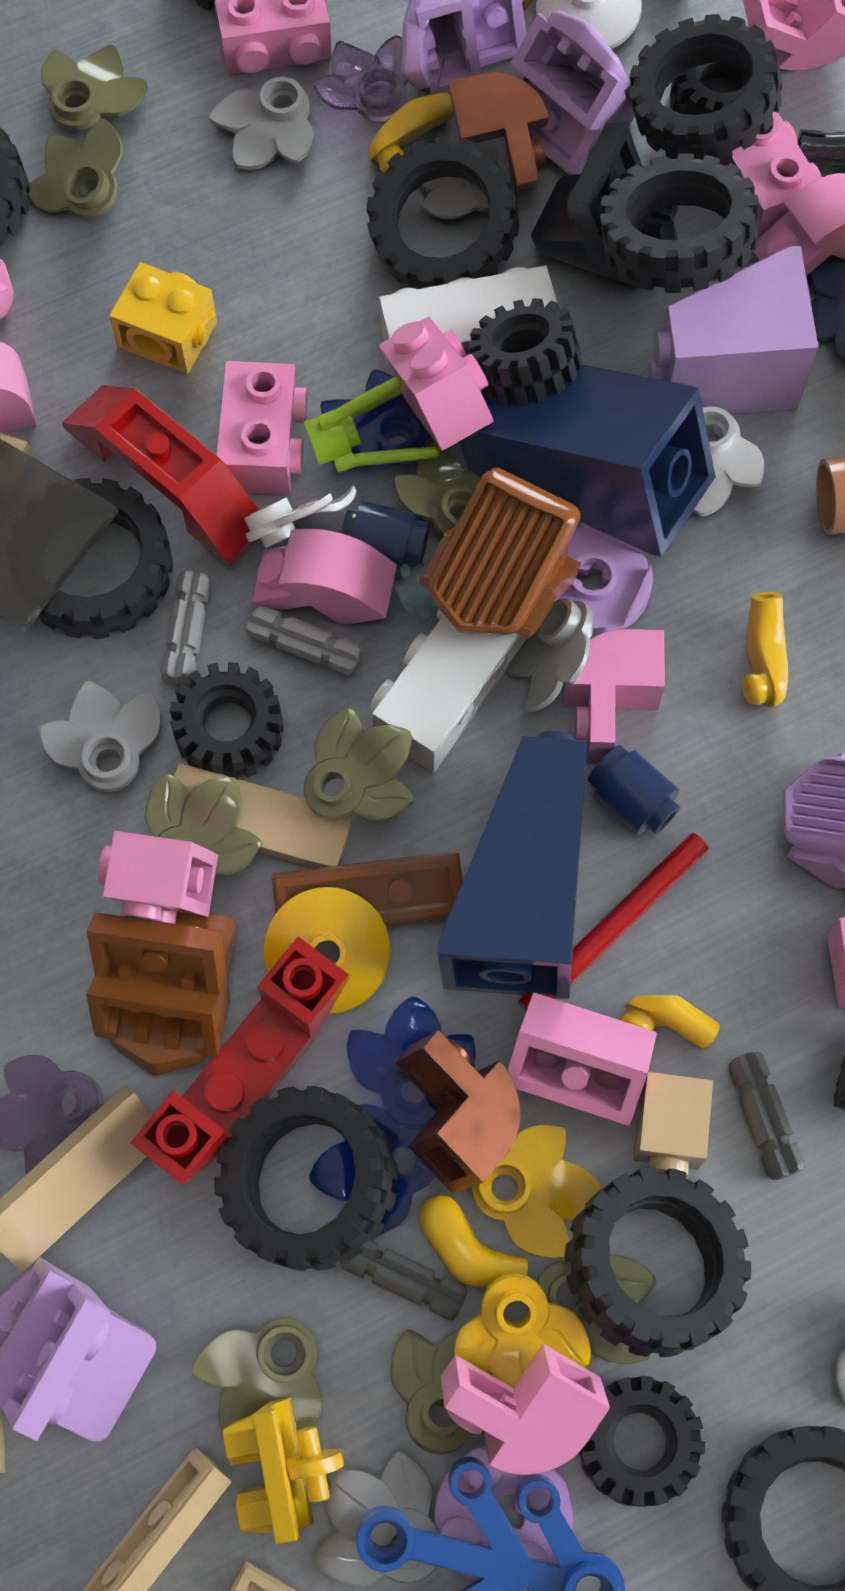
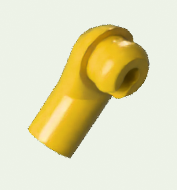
[620,995,720,1050]

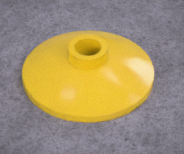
[263,887,391,1014]

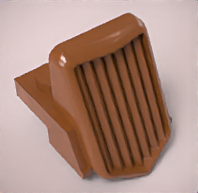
[418,468,582,639]
[86,912,237,1076]

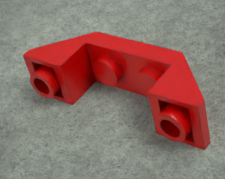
[62,385,259,567]
[130,936,350,1186]

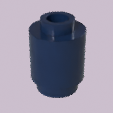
[341,501,430,571]
[587,745,680,835]

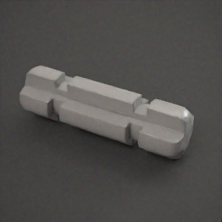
[160,570,211,686]
[247,606,363,675]

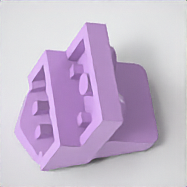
[400,0,526,95]
[510,10,635,174]
[783,753,845,890]
[0,1257,156,1442]

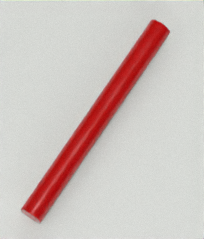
[518,833,709,1011]

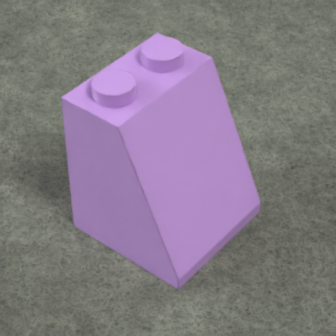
[647,246,819,414]

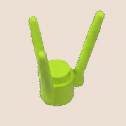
[303,377,440,473]

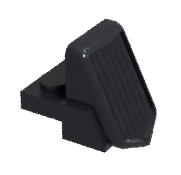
[531,122,678,289]

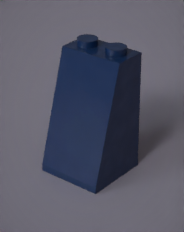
[459,364,716,557]
[437,731,587,999]

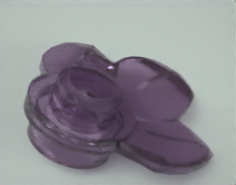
[313,35,409,122]
[0,1055,104,1175]

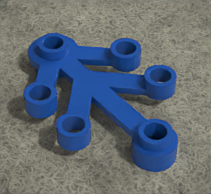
[356,1457,625,1591]

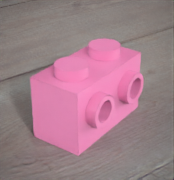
[214,0,332,75]
[714,112,822,239]
[378,316,494,451]
[217,361,308,495]
[98,831,218,924]
[507,992,657,1126]

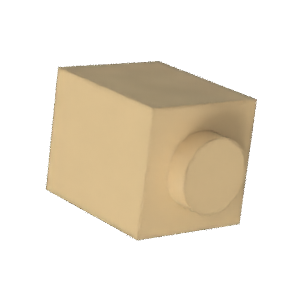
[633,1072,713,1176]

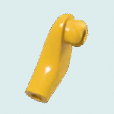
[368,92,454,173]
[742,592,788,707]
[418,1194,528,1288]

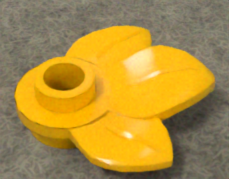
[472,1125,603,1259]
[454,1274,591,1388]

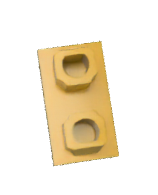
[223,1397,344,1544]

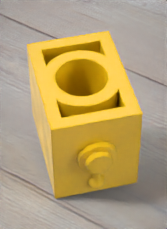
[109,262,217,375]

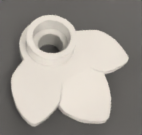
[693,406,764,516]
[244,485,357,548]

